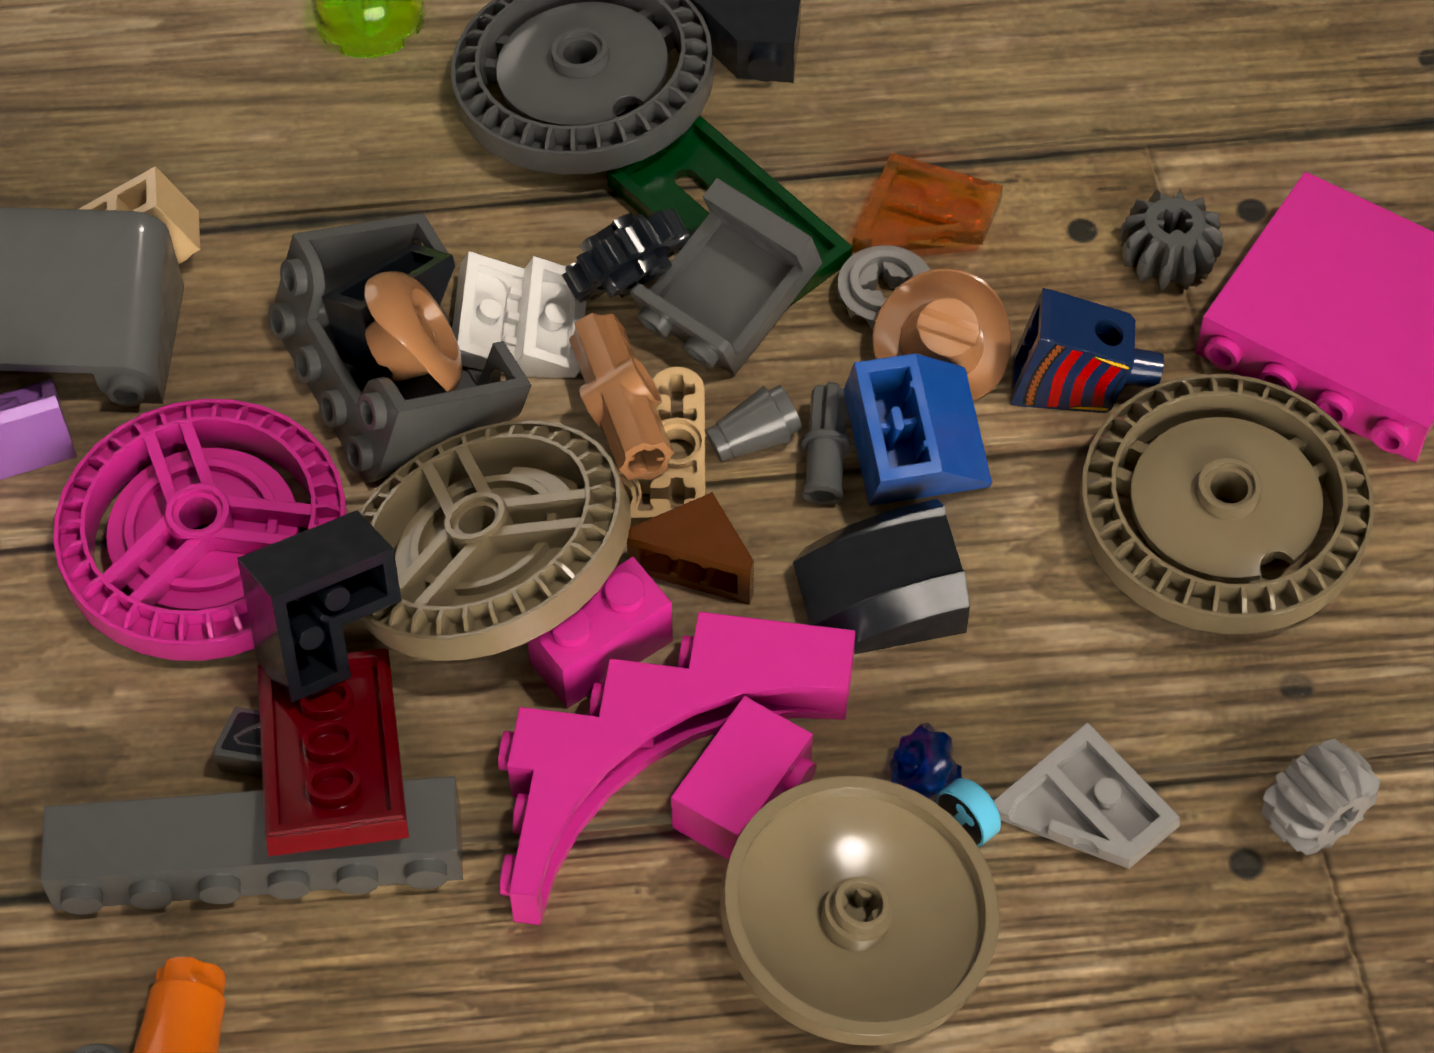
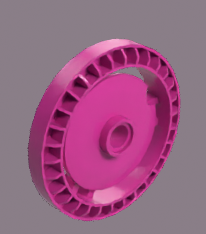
[53,399,349,661]

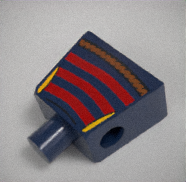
[1010,288,1164,413]

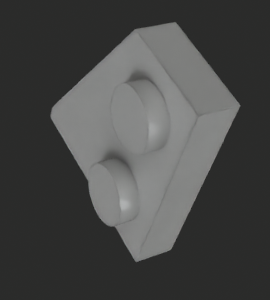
[994,722,1180,869]

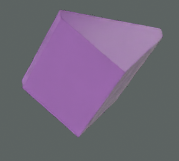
[0,378,77,480]

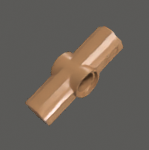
[569,312,674,480]

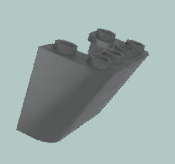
[268,213,531,483]

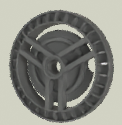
[451,0,714,175]

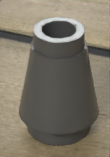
[705,385,803,463]

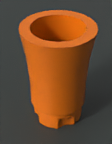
[133,957,226,1053]

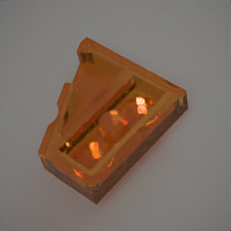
[852,153,1003,253]

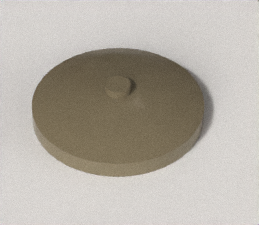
[720,776,999,1046]

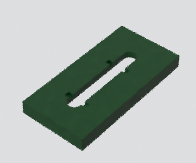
[607,115,853,309]

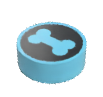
[936,778,1001,848]

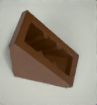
[627,492,754,605]

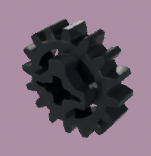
[562,208,690,303]

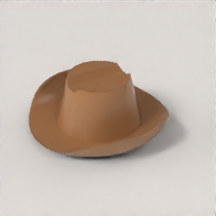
[872,268,1012,400]
[365,271,462,392]

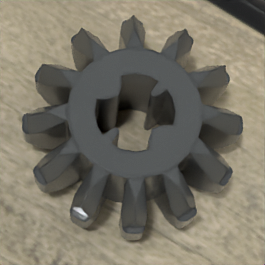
[1120,188,1224,291]

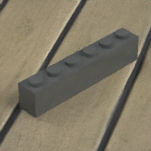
[40,776,463,915]

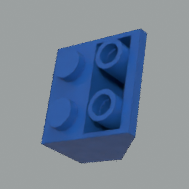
[843,353,992,506]

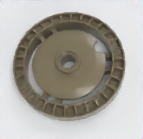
[1079,374,1375,634]
[360,420,631,661]

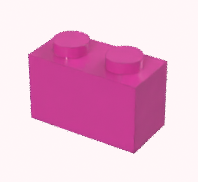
[527,557,673,708]
[671,696,817,860]

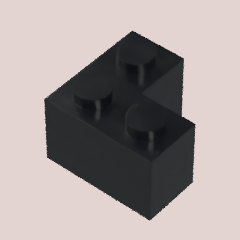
[237,510,402,703]

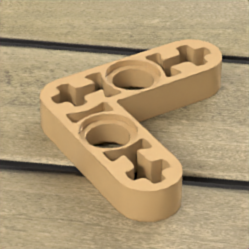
[553,366,706,530]

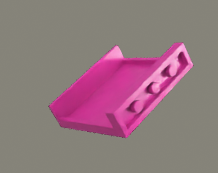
[1195,171,1434,463]

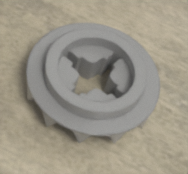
[838,245,930,329]

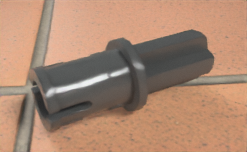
[802,382,851,506]

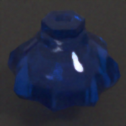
[888,723,962,799]

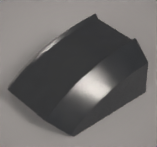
[793,499,970,654]

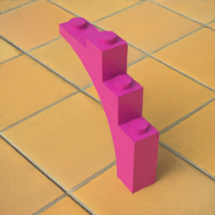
[498,612,856,925]

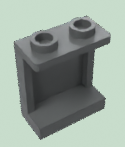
[629,178,822,375]

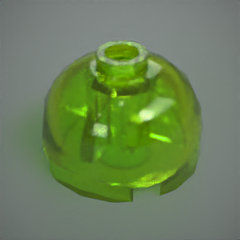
[311,0,426,58]

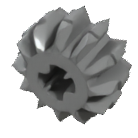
[1261,739,1381,855]

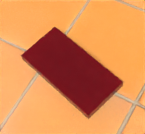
[258,648,409,857]

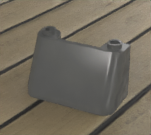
[0,207,184,406]

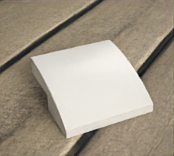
[452,251,586,378]

